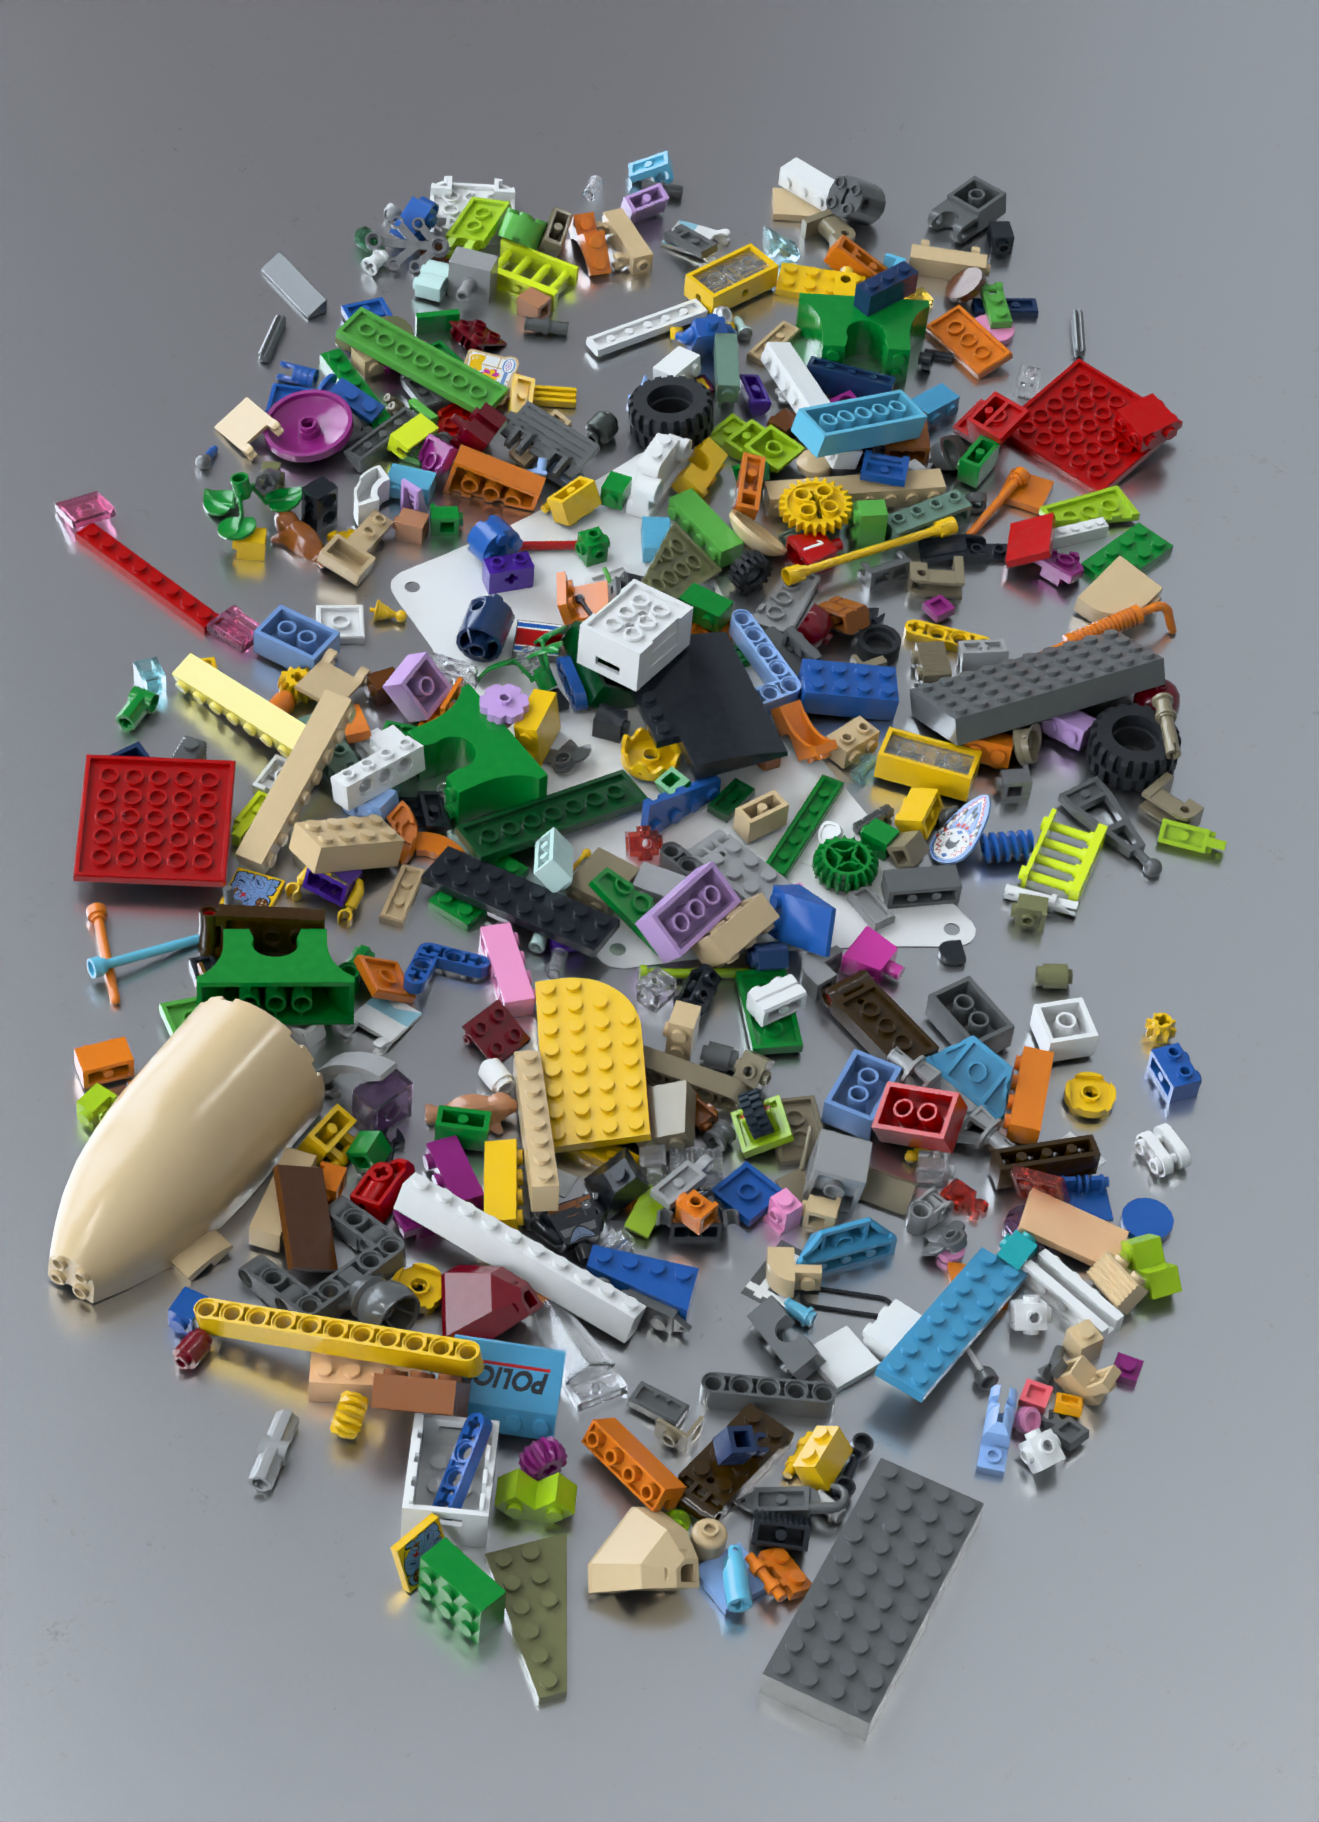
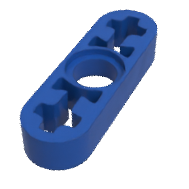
[556,656,588,711]

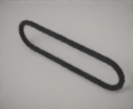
[800,1286,892,1318]

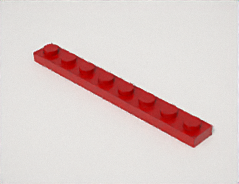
[75,522,222,635]

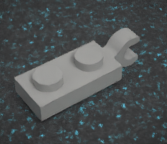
[650,1153,714,1210]

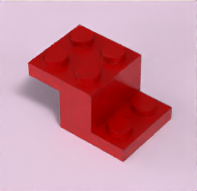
[952,391,1030,444]

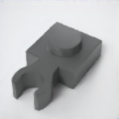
[1040,1409,1089,1451]

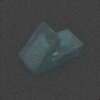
[762,226,801,262]

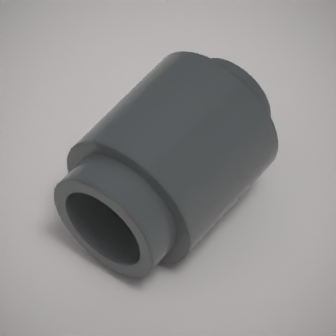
[700,1041,739,1072]

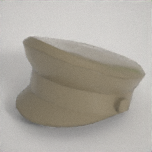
[1012,723,1042,767]

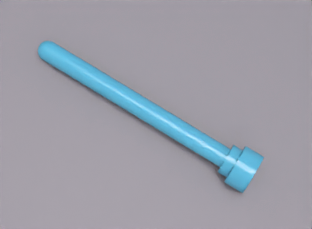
[87,934,199,979]

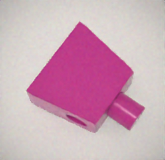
[840,926,905,985]

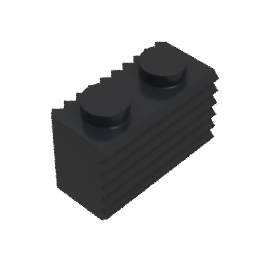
[750,1509,811,1552]

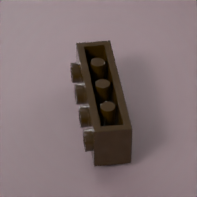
[989,1134,1101,1190]

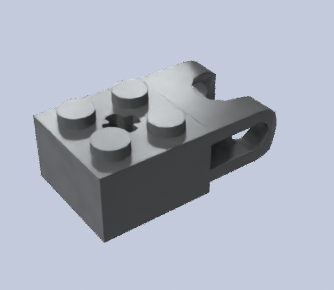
[928,176,1006,244]

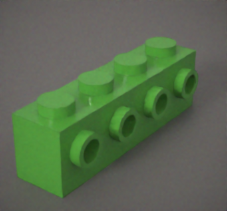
[667,488,744,568]

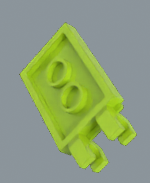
[446,197,512,258]

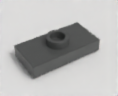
[627,1381,690,1428]

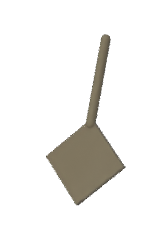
[775,1125,813,1203]

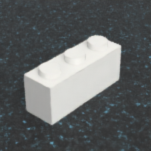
[778,157,834,211]

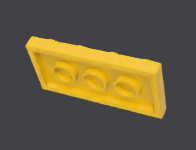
[775,262,866,299]

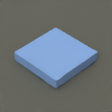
[699,1542,766,1615]

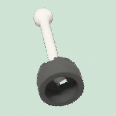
[966,1347,999,1390]

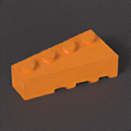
[443,444,546,511]

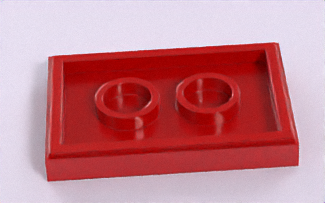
[1005,512,1056,568]

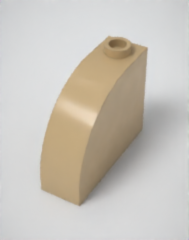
[1074,556,1163,622]

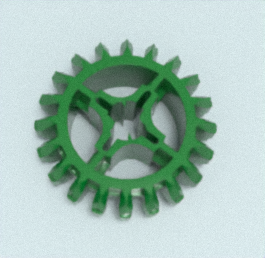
[812,835,879,895]

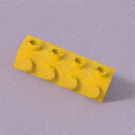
[484,1139,524,1231]

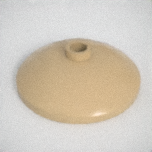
[729,509,787,556]

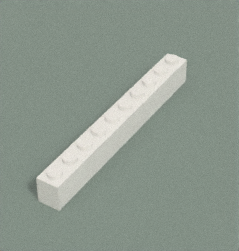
[393,1172,646,1343]

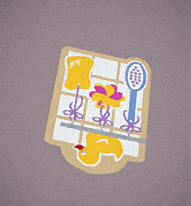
[464,349,519,405]

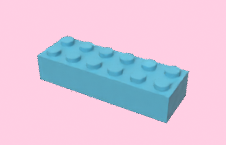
[791,390,928,458]

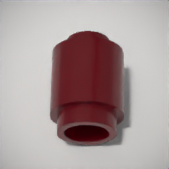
[173,1328,212,1370]

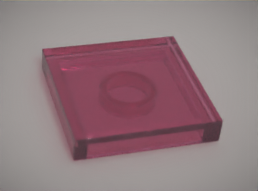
[55,491,116,529]

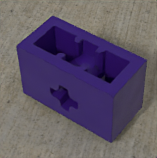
[482,551,534,595]

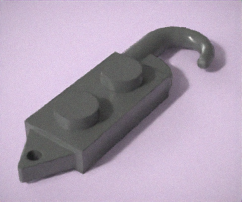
[598,1277,692,1334]
[735,1483,850,1517]

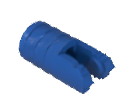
[276,360,319,389]

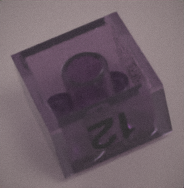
[352,1068,413,1132]

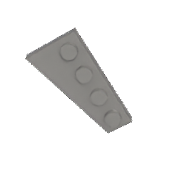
[753,573,821,635]

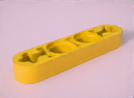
[903,619,990,653]

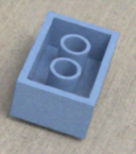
[254,604,340,670]
[821,1049,902,1141]

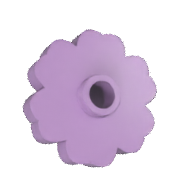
[479,684,529,728]

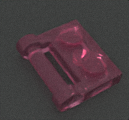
[207,605,261,654]

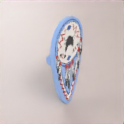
[930,795,991,865]

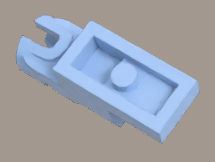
[976,1385,1018,1478]

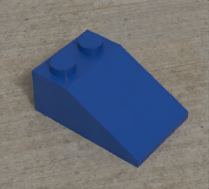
[767,884,836,957]

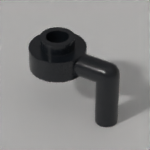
[918,348,954,371]

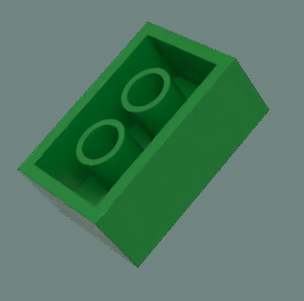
[418,1537,506,1643]

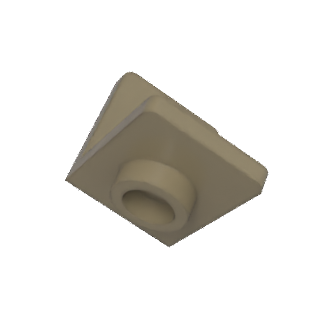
[654,1416,705,1454]

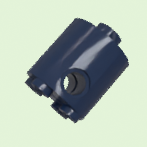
[456,594,515,662]

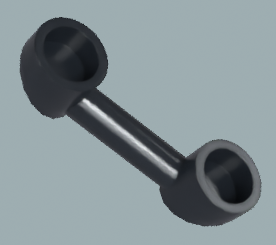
[831,1432,874,1499]

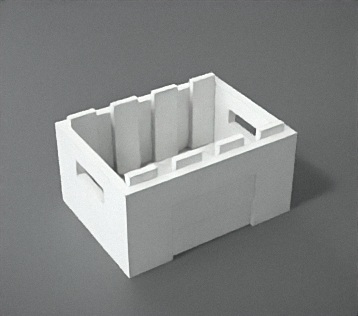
[577,579,693,691]
[401,1412,500,1548]

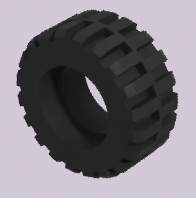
[628,375,714,449]
[1086,703,1181,792]

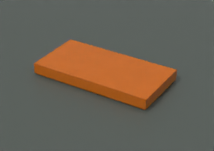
[926,305,1013,380]

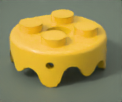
[620,727,681,781]

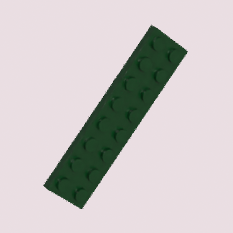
[455,769,648,862]

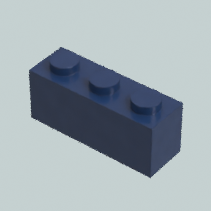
[853,261,919,317]

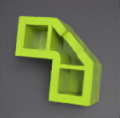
[1120,1233,1182,1300]
[494,1468,577,1523]

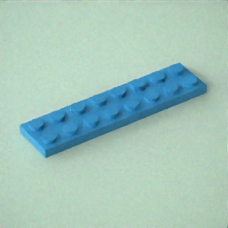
[874,1247,1028,1403]

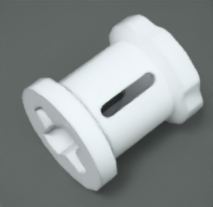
[361,248,389,276]

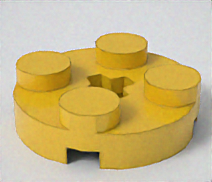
[1064,1072,1116,1118]
[392,1263,442,1315]

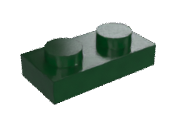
[707,778,755,823]

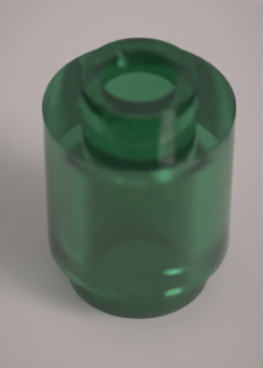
[354,226,385,255]

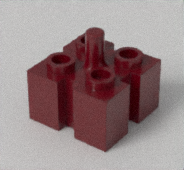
[450,402,507,458]

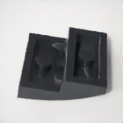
[398,791,451,834]

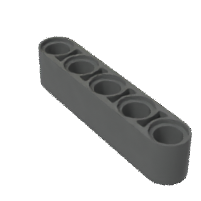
[699,1372,837,1419]

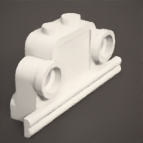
[626,433,693,518]

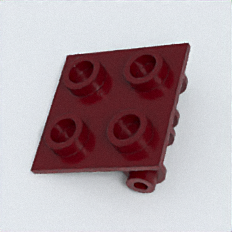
[449,319,507,352]
[462,999,530,1061]

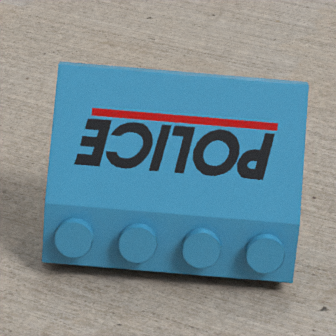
[455,1334,566,1439]

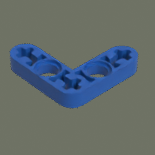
[403,942,490,994]

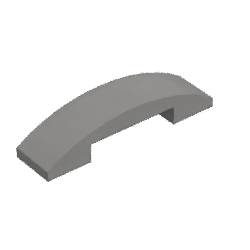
[316,1051,398,1084]

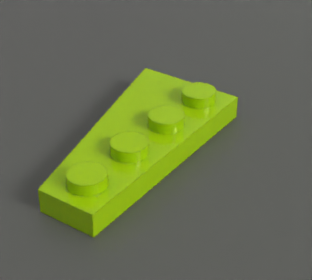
[1039,485,1140,528]

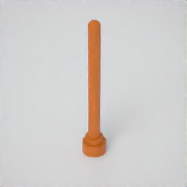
[965,466,1031,535]
[86,903,121,1005]

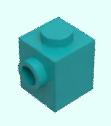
[997,1230,1038,1271]

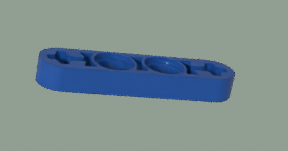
[432,1412,493,1521]

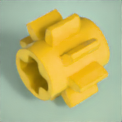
[1145,1013,1177,1044]

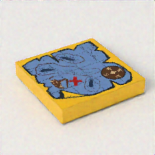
[220,867,285,907]
[390,1513,444,1593]

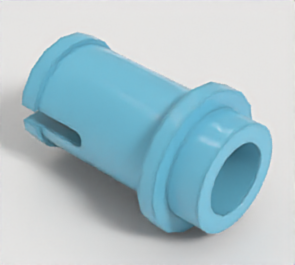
[783,1297,817,1327]

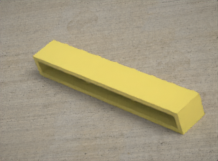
[172,653,334,758]

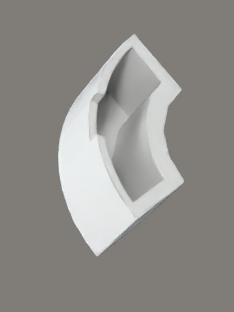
[354,465,390,526]

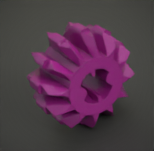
[518,1436,568,1481]

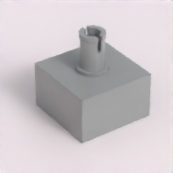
[447,246,498,306]

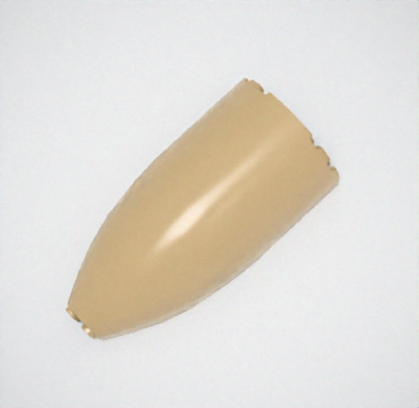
[48,996,325,1303]

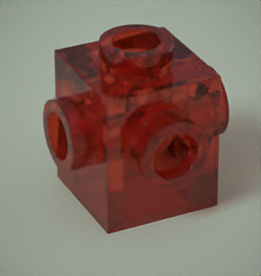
[625,825,663,861]

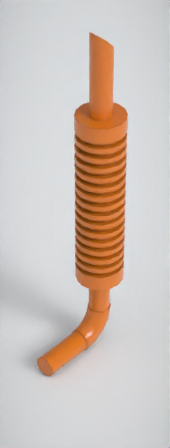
[1051,601,1177,647]

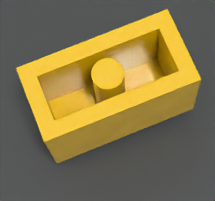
[894,787,944,839]

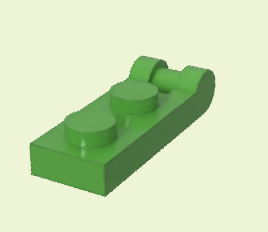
[979,282,1013,329]

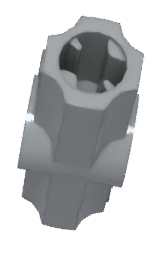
[249,1409,299,1492]

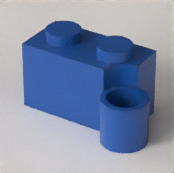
[389,196,439,241]

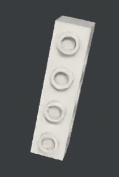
[331,736,425,811]

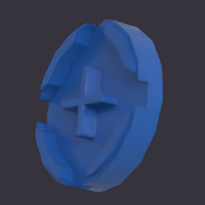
[1120,1198,1174,1242]

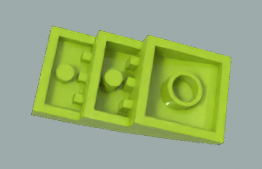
[710,413,805,473]

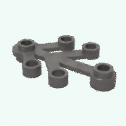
[365,215,449,274]

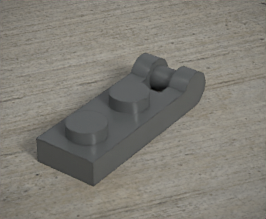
[663,224,718,259]

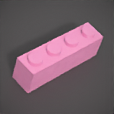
[479,922,536,1018]

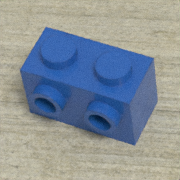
[1147,1042,1202,1104]

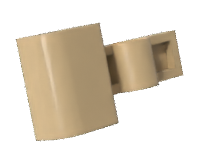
[317,510,394,586]

